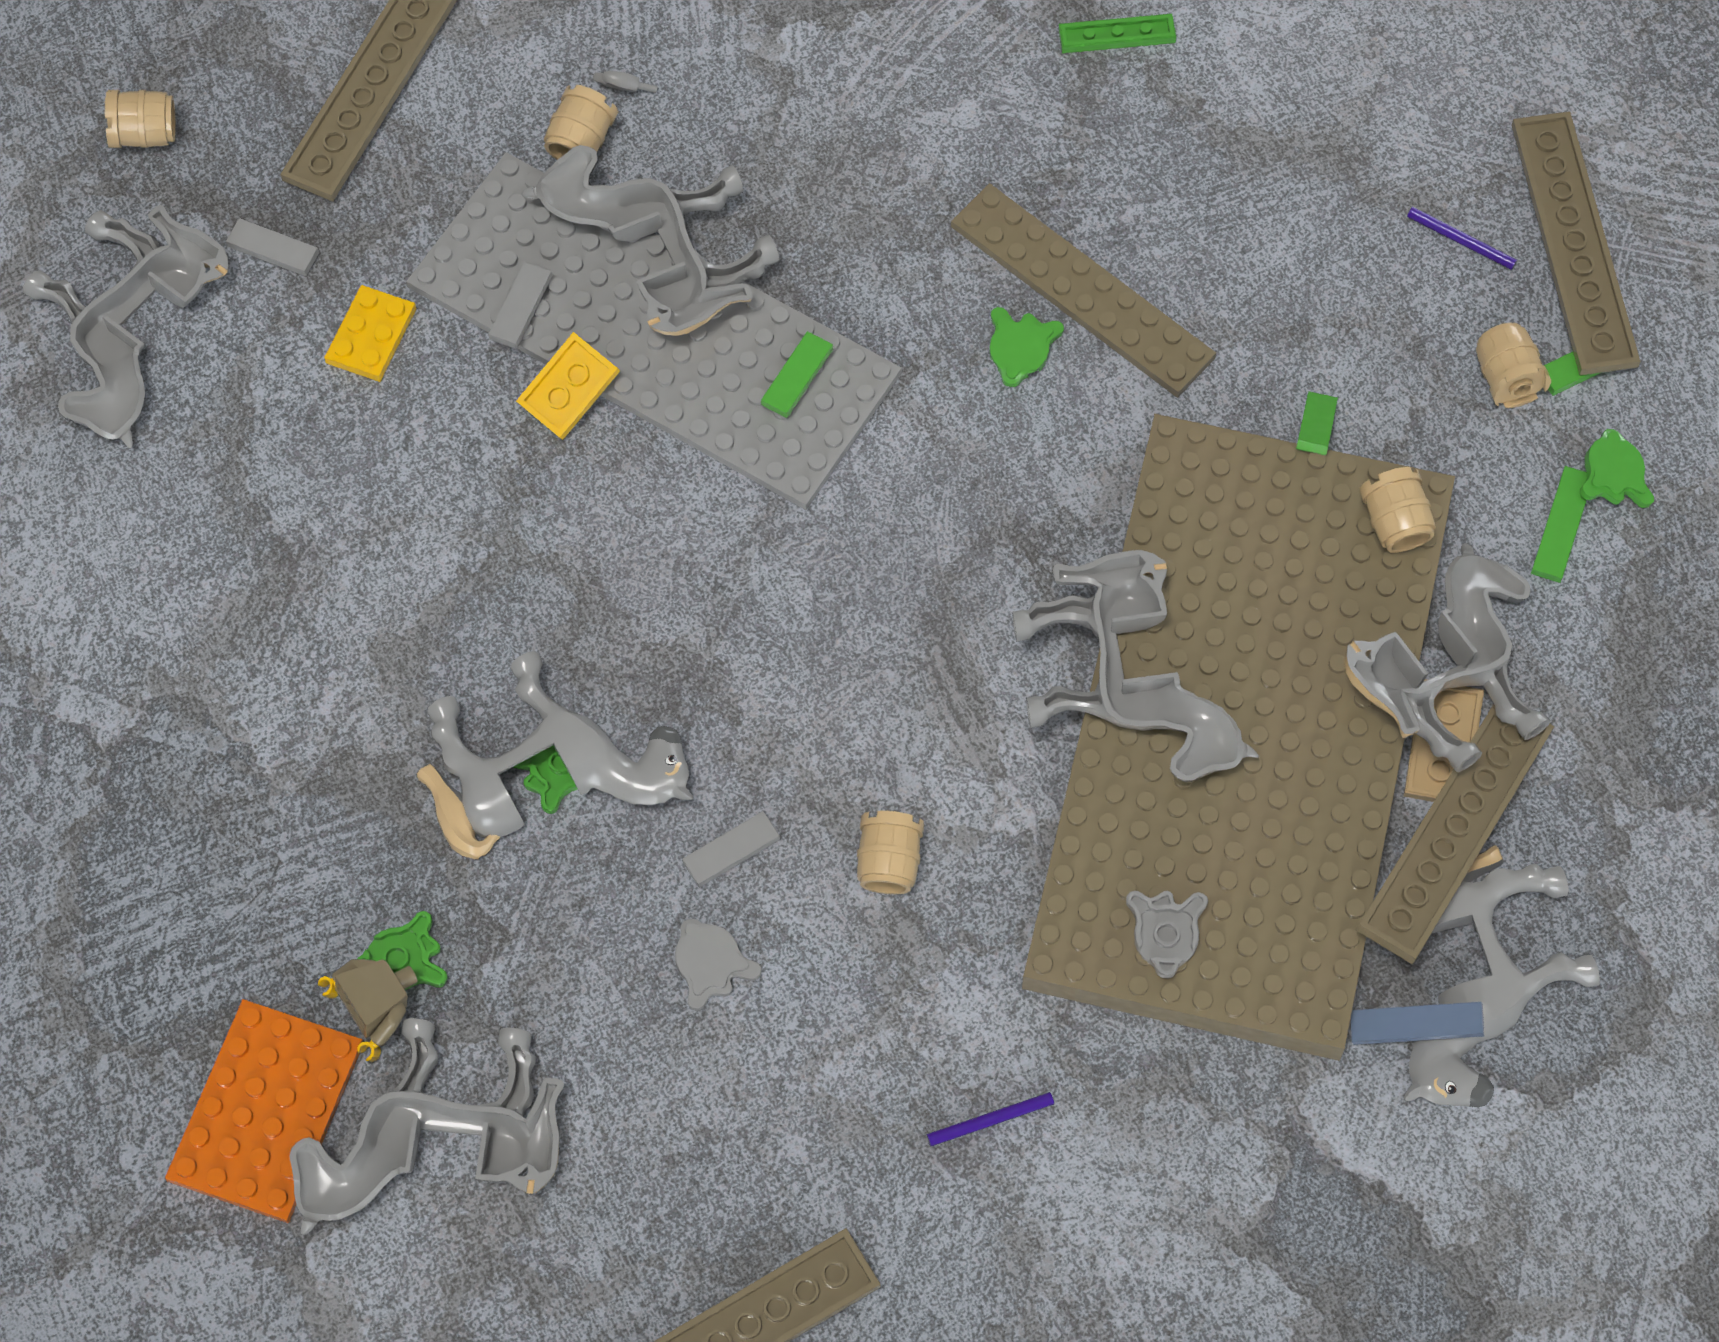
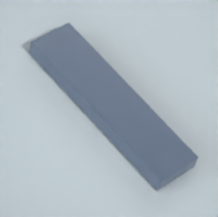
[1351,1002,1484,1045]

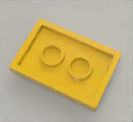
[324,285,417,382]
[516,332,620,440]

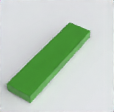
[1058,14,1176,53]
[1531,466,1587,583]

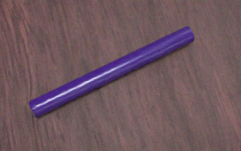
[1407,206,1517,270]
[926,1092,1054,1147]

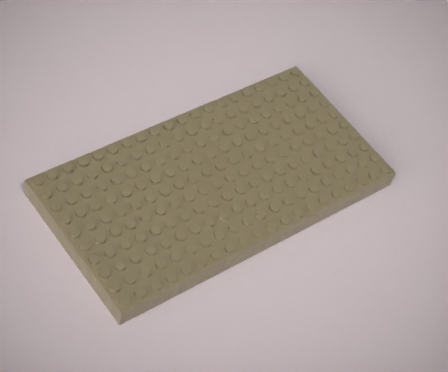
[1022,414,1455,1061]

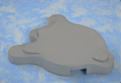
[1126,891,1208,978]
[675,919,761,1011]

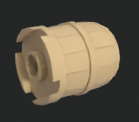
[544,85,618,160]
[105,90,176,148]
[1476,323,1551,408]
[1359,467,1436,553]
[857,810,924,894]

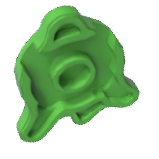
[989,307,1064,387]
[1580,429,1654,508]
[512,745,577,814]
[357,911,448,990]

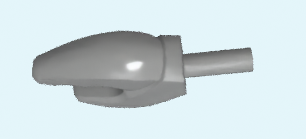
[593,71,658,93]

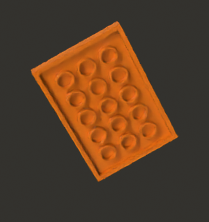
[165,999,363,1224]

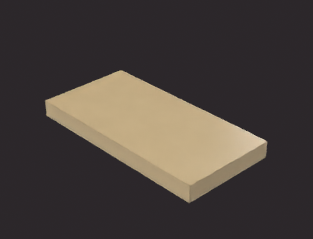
[1403,679,1484,802]

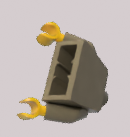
[318,959,418,1062]

